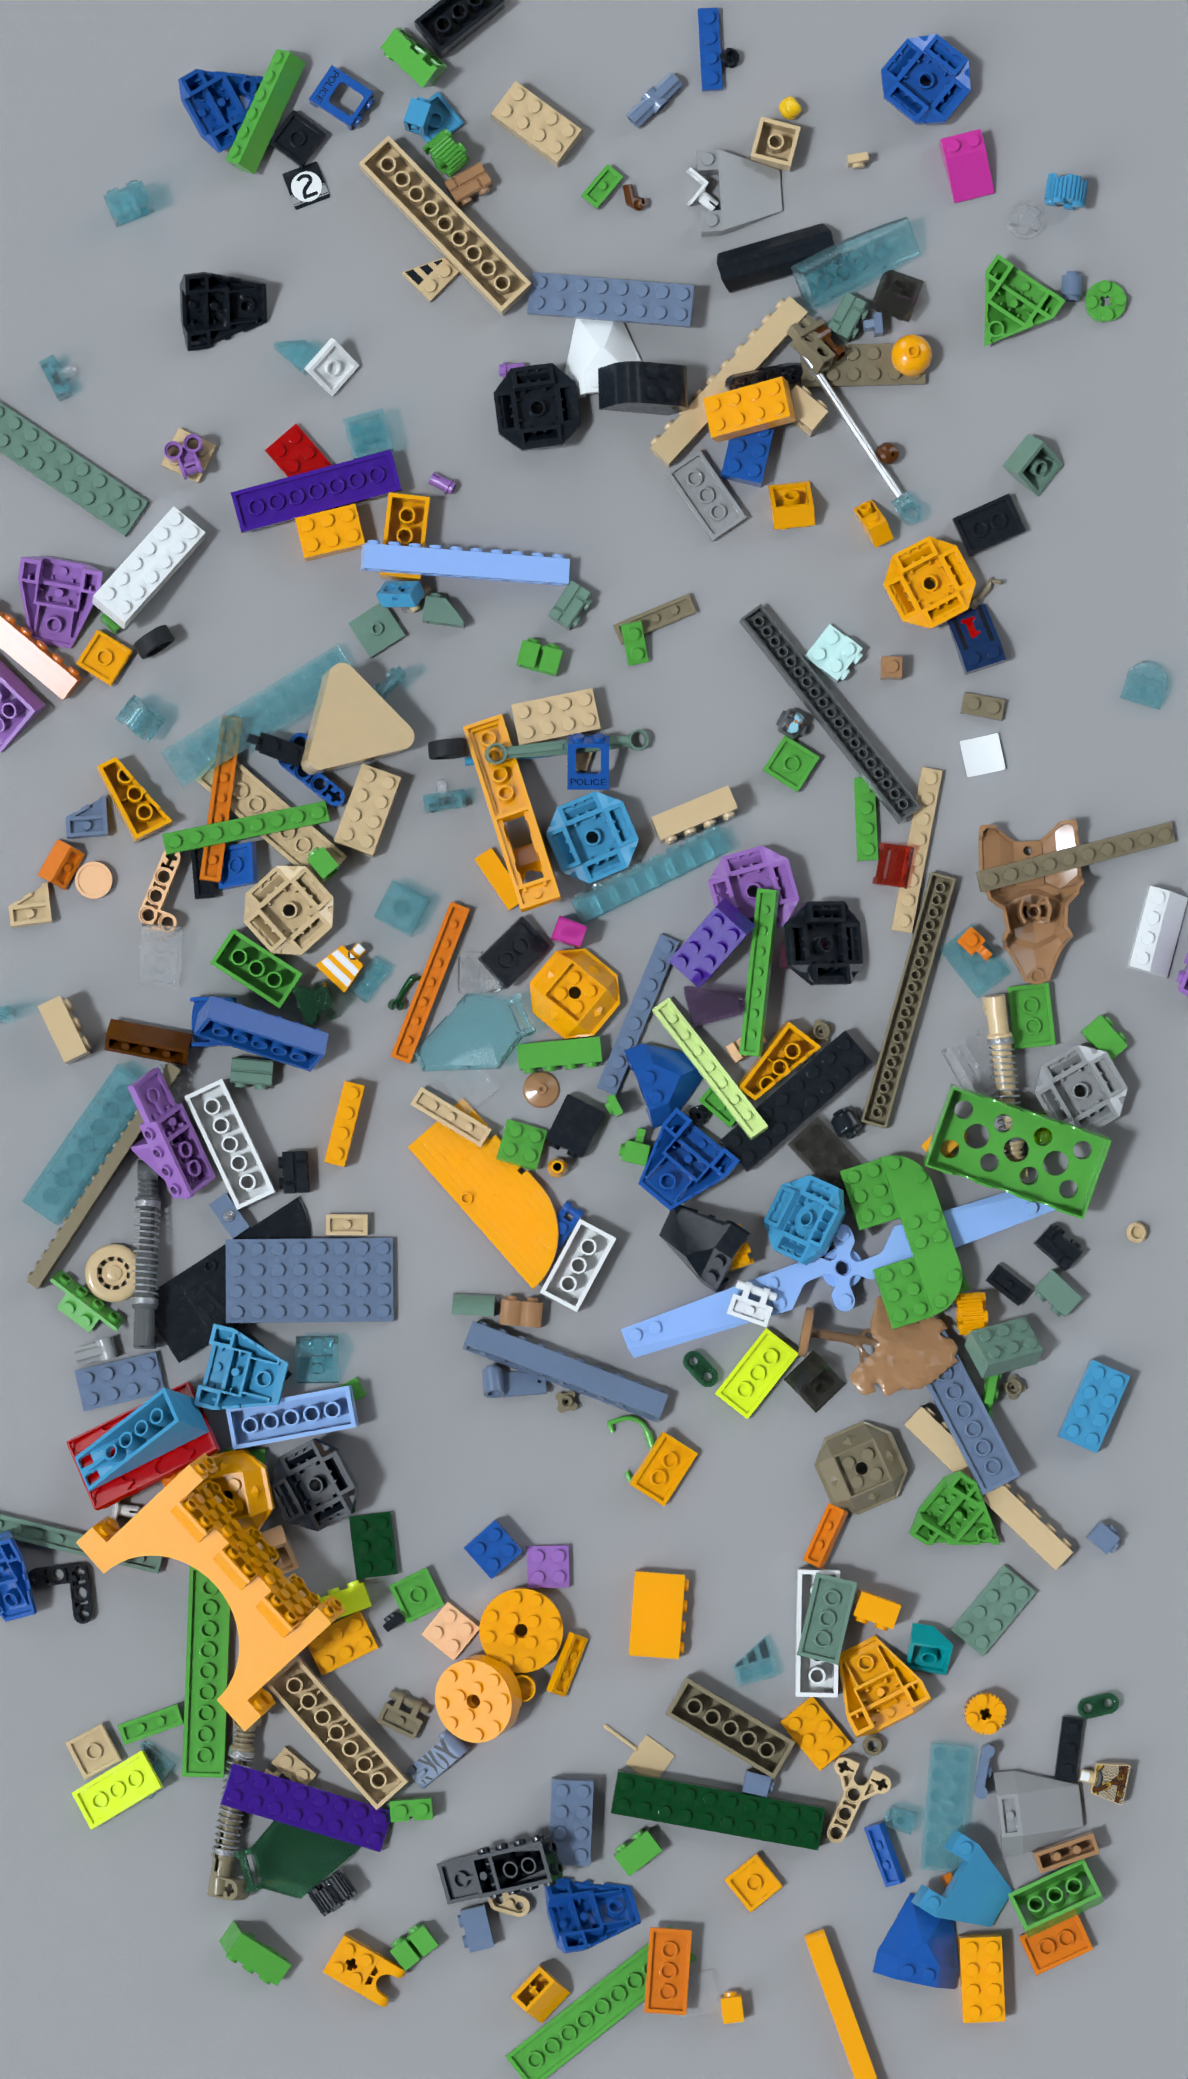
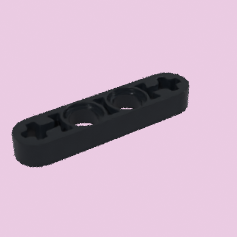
[725,363,802,391]

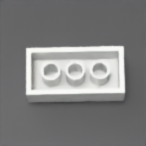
[540,1219,616,1312]

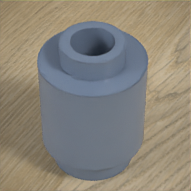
[1061,271,1083,302]

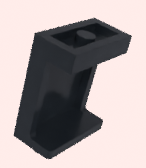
[546,1094,605,1159]

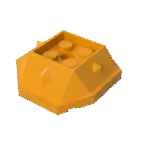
[883,536,976,629]
[530,949,620,1039]
[204,1448,275,1532]

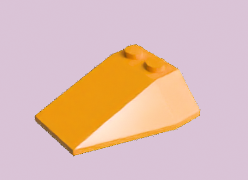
[839,1635,931,1738]

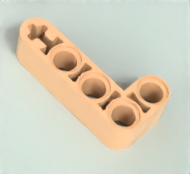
[139,851,182,933]

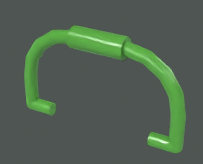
[607,1415,655,1482]

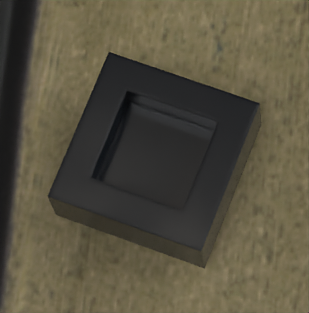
[383,1611,404,1632]

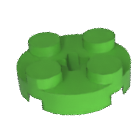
[1085,280,1127,323]

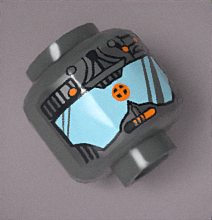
[776,708,808,739]

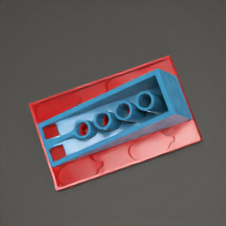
[66,1382,221,1511]

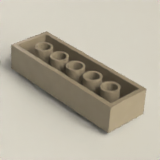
[665,1676,795,1779]

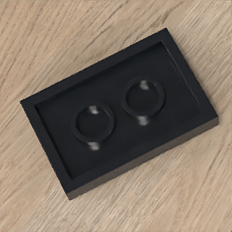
[952,494,1026,557]
[478,916,550,989]

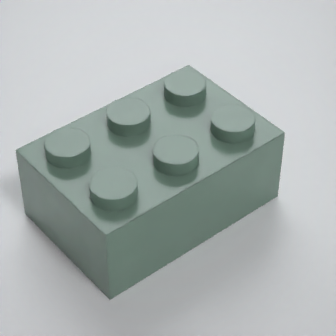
[964,1317,1043,1379]

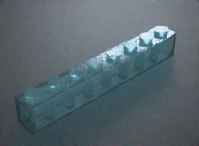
[571,826,731,925]

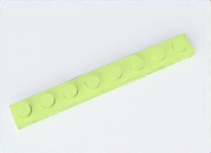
[652,998,768,1140]

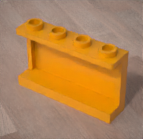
[629,1570,689,1659]

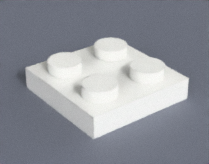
[304,338,360,396]

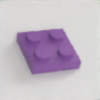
[527,1545,569,1588]

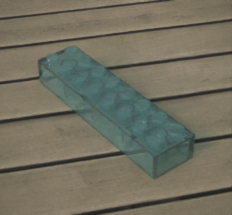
[22,1064,139,1225]

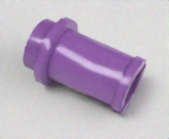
[499,362,524,378]
[428,472,456,495]

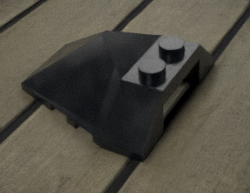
[180,272,267,351]
[659,1205,751,1293]

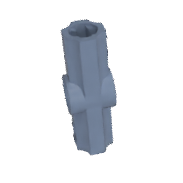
[626,72,683,129]

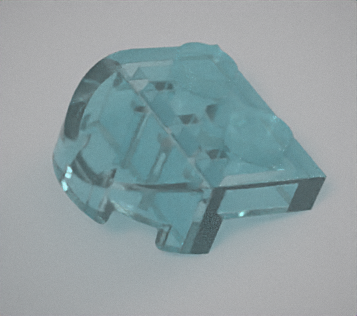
[1120,661,1167,710]

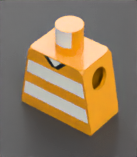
[316,943,366,994]

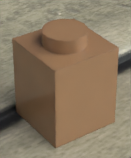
[880,656,902,680]

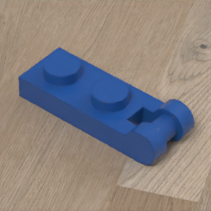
[555,1200,585,1256]

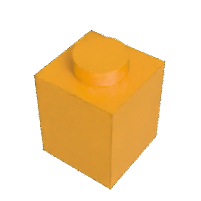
[720,1991,744,2024]

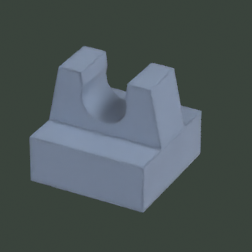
[863,312,884,337]

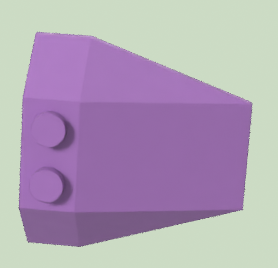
[18,556,103,649]

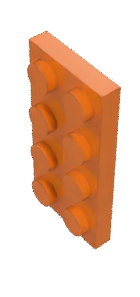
[644,1927,692,2015]

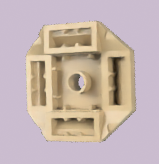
[244,866,334,956]

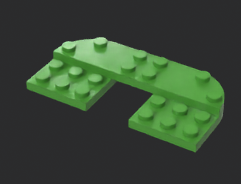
[839,1155,962,1330]

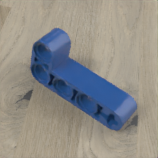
[278,733,346,808]

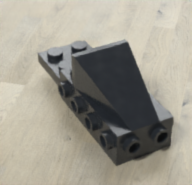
[437,1834,563,1905]

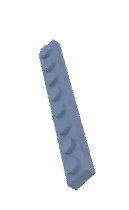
[597,934,679,1096]

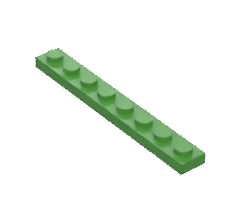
[162,801,330,855]
[739,888,780,1057]

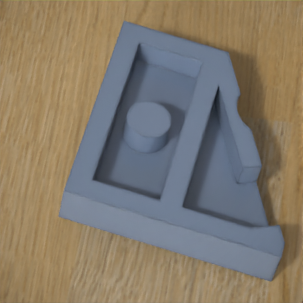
[66,795,109,839]

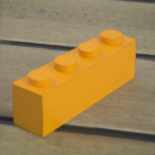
[324,1081,366,1168]

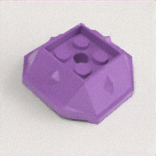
[708,846,799,937]

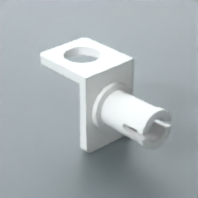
[686,167,719,211]
[111,1501,139,1521]

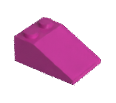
[939,129,994,204]

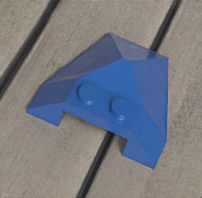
[638,1107,740,1211]
[0,1530,37,1622]
[544,1878,641,1953]
[873,1893,959,1989]

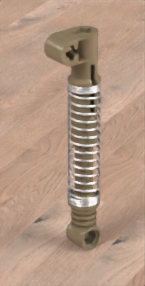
[207,1717,262,1901]

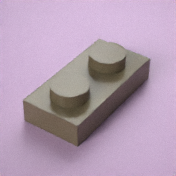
[960,692,1005,721]

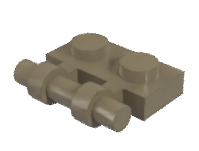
[376,1689,430,1740]

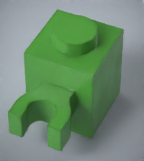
[618,1128,651,1166]

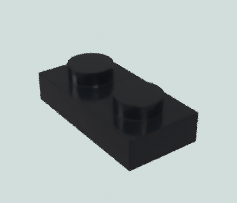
[985,1264,1031,1306]

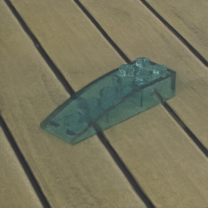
[791,217,921,310]

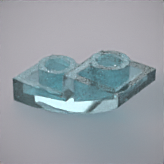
[350,955,392,1003]

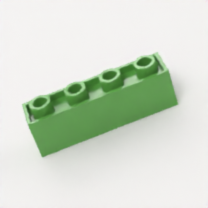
[517,1037,602,1074]

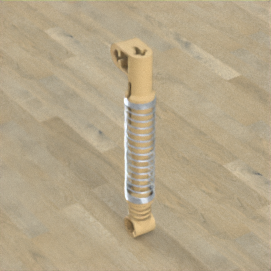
[982,994,1028,1181]

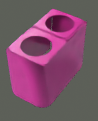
[551,916,587,949]

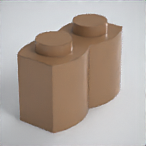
[499,1295,543,1328]

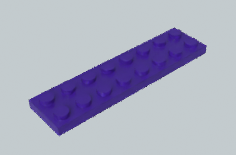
[231,450,402,533]
[220,1763,391,1852]

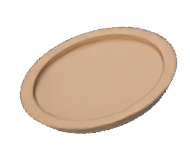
[75,862,112,899]

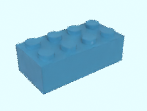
[1057,1359,1131,1453]

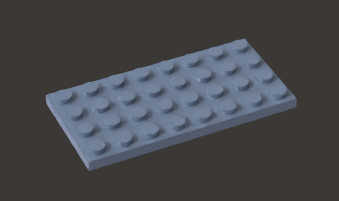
[226,1238,393,1323]

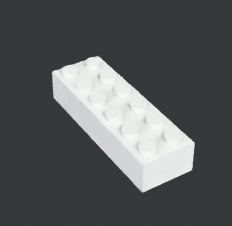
[92,506,206,629]
[184,1079,277,1210]
[795,1569,840,1697]

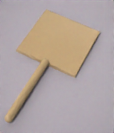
[604,1724,675,1777]

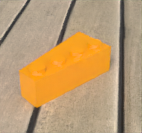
[737,1021,821,1101]

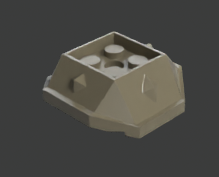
[814,1421,908,1515]

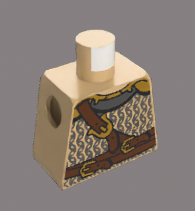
[1079,1762,1131,1805]

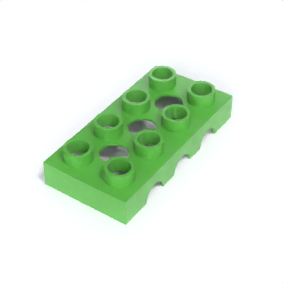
[923,1083,1112,1219]

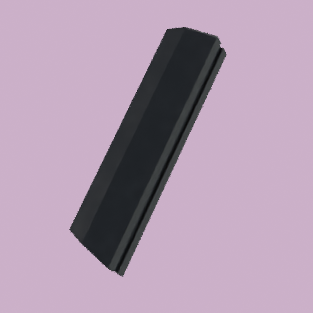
[717,223,836,293]

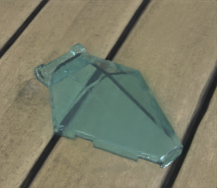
[415,993,536,1072]

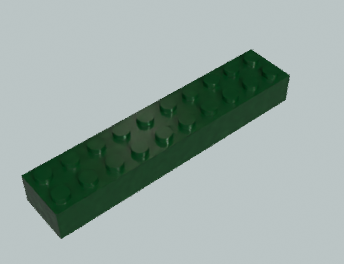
[611,1769,825,1850]

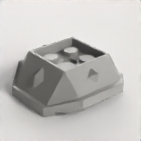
[1034,1045,1128,1132]

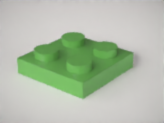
[762,735,820,793]
[496,1119,547,1171]
[389,1567,445,1624]

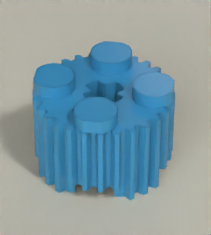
[1044,173,1089,211]

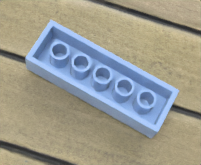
[226,1385,359,1450]

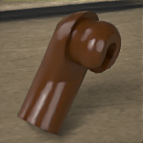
[623,184,647,211]

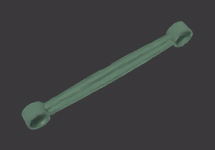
[484,729,649,765]

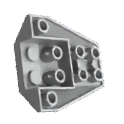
[993,1770,1084,1857]

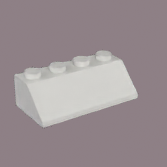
[1127,886,1188,978]

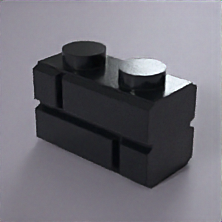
[278,1151,310,1194]
[1033,1224,1082,1271]

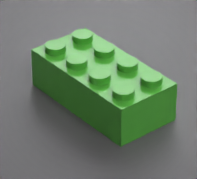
[210,929,304,1010]
[1008,1859,1104,1938]

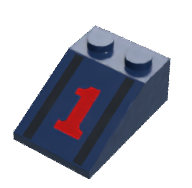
[947,603,1006,675]

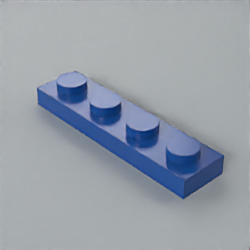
[698,8,723,92]

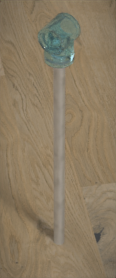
[800,355,922,525]

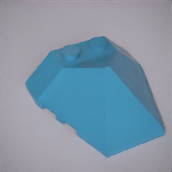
[194,1324,289,1410]

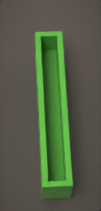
[226,49,306,174]

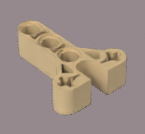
[826,1756,891,1843]

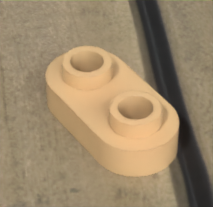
[489,1892,530,1917]

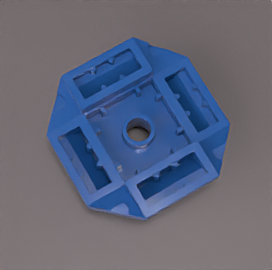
[880,34,971,125]

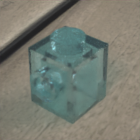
[884,1805,917,1835]

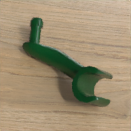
[388,974,421,1011]

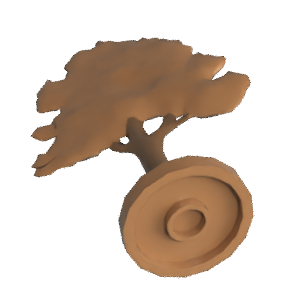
[798,1296,958,1396]

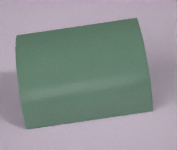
[452,1293,495,1316]

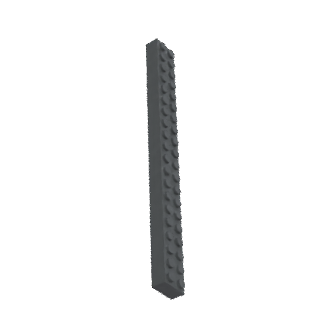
[740,604,921,824]

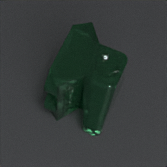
[293,979,339,1027]

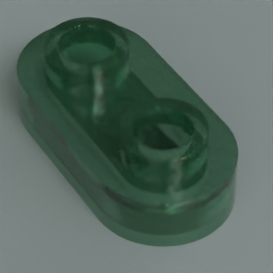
[683,1351,718,1387]
[1077,1692,1119,1719]

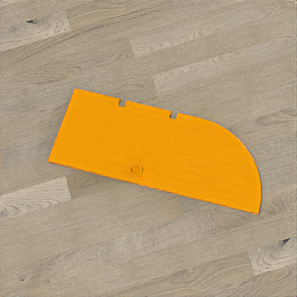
[408,1098,559,1289]

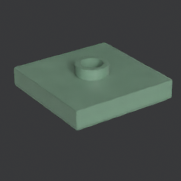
[348,603,406,658]

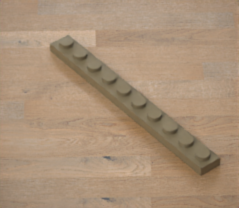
[976,822,1175,892]

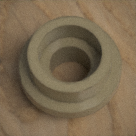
[863,1735,884,1756]

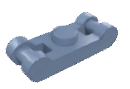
[974,1743,995,1799]

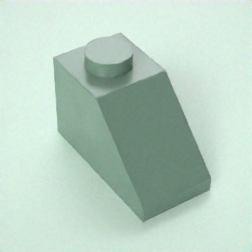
[422,593,464,628]

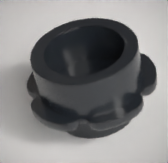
[720,48,739,68]
[689,1105,709,1126]

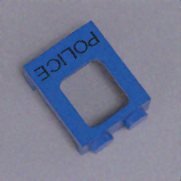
[309,65,375,130]
[567,733,609,790]

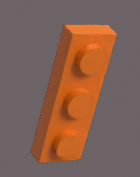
[803,1503,849,1569]

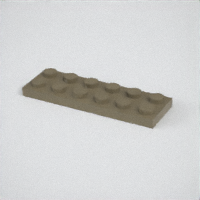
[800,343,926,388]

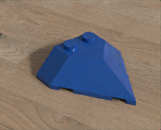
[178,69,263,153]
[624,1043,703,1129]

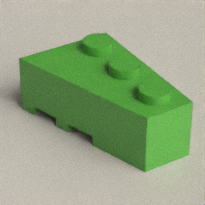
[381,27,448,88]
[219,1920,292,1986]

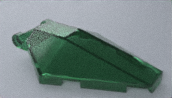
[235,1821,360,1899]

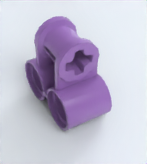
[164,434,204,480]

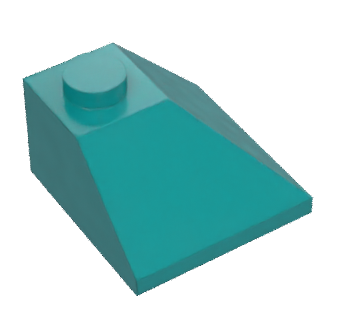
[906,1623,953,1675]

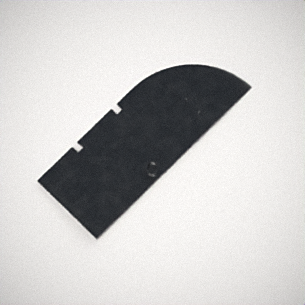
[155,1197,311,1363]

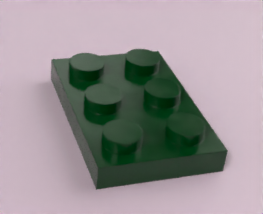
[349,1511,398,1579]

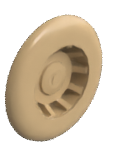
[85,1244,136,1302]

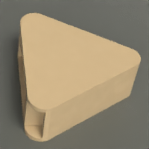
[301,663,414,775]

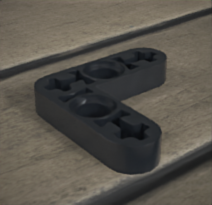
[28,1563,93,1624]

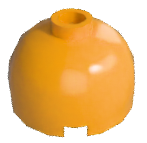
[891,334,932,377]

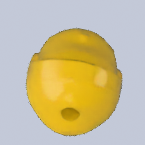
[778,96,802,120]

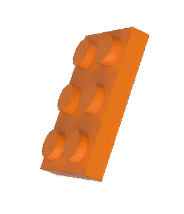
[1018,1915,1093,1976]

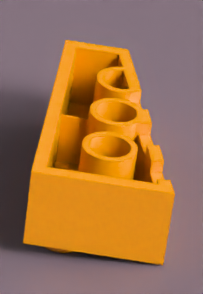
[97,757,173,843]

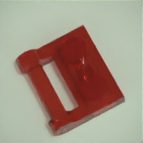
[872,843,914,889]

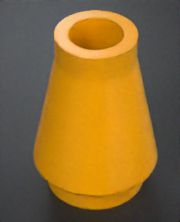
[547,1157,568,1178]

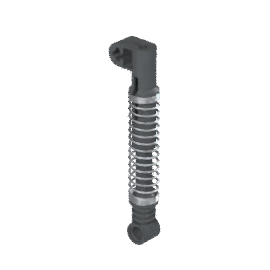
[132,1160,161,1349]

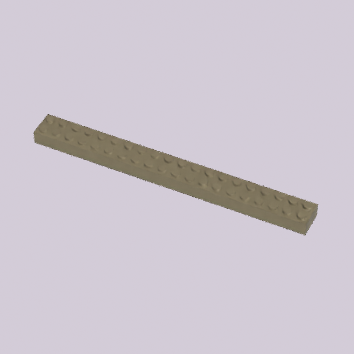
[860,872,956,1129]
[27,1063,183,1289]

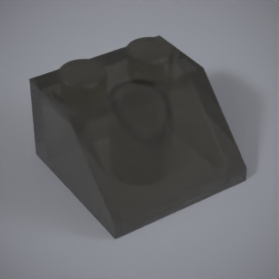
[870,267,924,322]
[784,1350,846,1413]

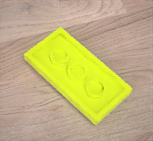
[715,1328,798,1419]
[72,1751,163,1830]

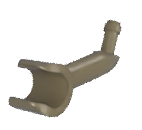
[970,577,1003,609]

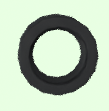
[134,625,175,659]
[428,738,468,760]

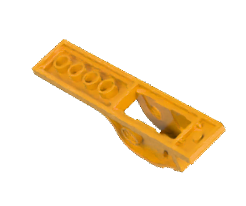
[463,714,561,912]

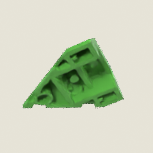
[984,254,1066,346]
[909,1471,1001,1545]

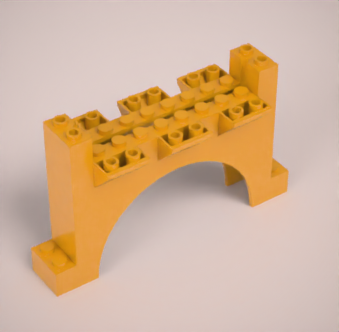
[76,1453,346,1731]

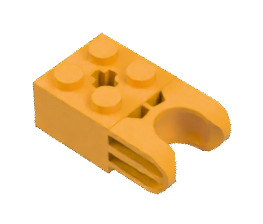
[323,1933,406,2007]

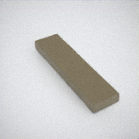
[613,593,697,645]

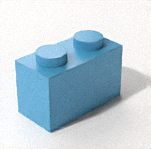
[404,97,433,137]

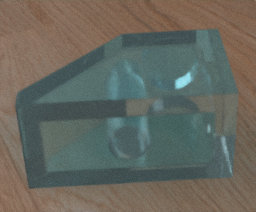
[273,340,321,376]

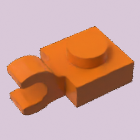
[957,926,993,962]

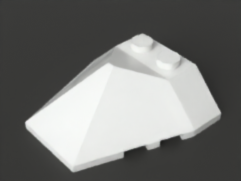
[564,319,641,398]

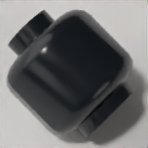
[831,1107,862,1140]

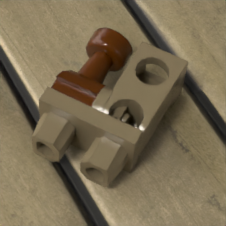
[787,315,847,375]

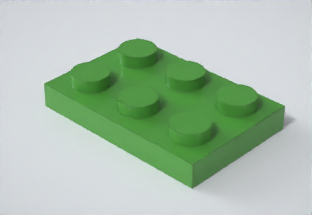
[1007,983,1056,1049]

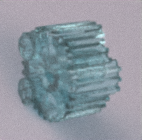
[116,695,166,742]

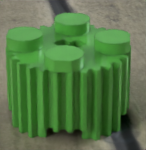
[423,128,470,178]

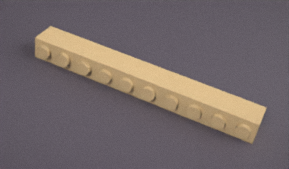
[650,296,808,468]
[903,1406,1073,1570]

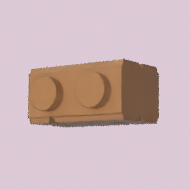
[444,162,493,207]

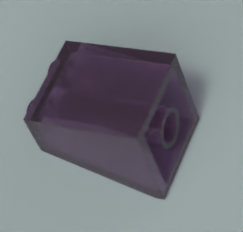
[683,986,745,1029]

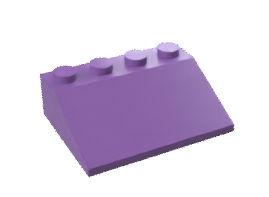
[0,660,46,753]

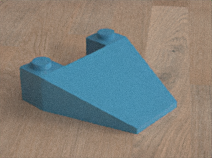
[911,1830,1013,1927]

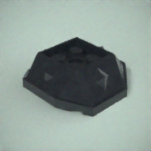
[493,363,581,451]
[784,901,863,986]
[270,1438,359,1531]

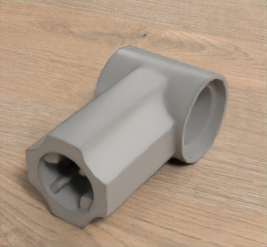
[74,1336,118,1366]

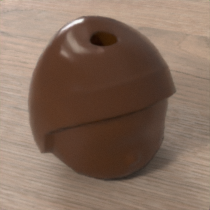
[875,442,900,465]

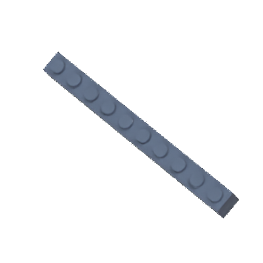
[463,1321,668,1423]

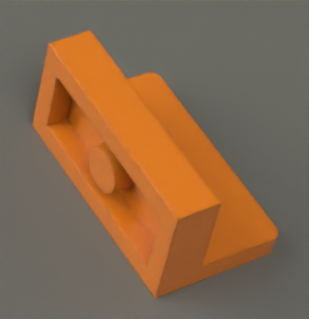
[38,839,85,890]

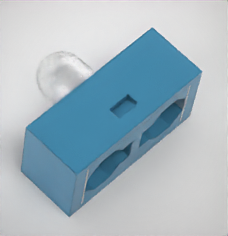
[376,581,425,613]

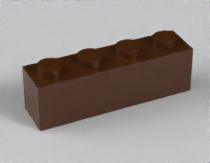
[104,1019,193,1066]

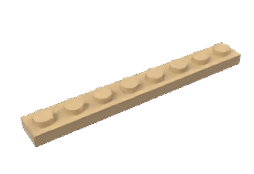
[891,767,942,934]

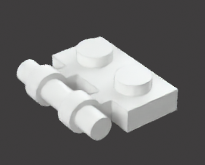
[726,1280,777,1327]

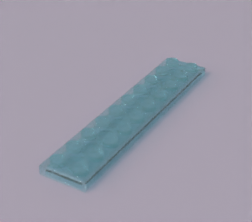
[161,644,351,787]

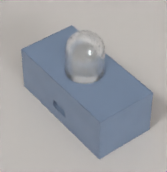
[209,1193,251,1239]

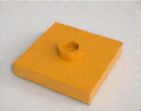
[76,629,133,686]
[724,1853,783,1913]

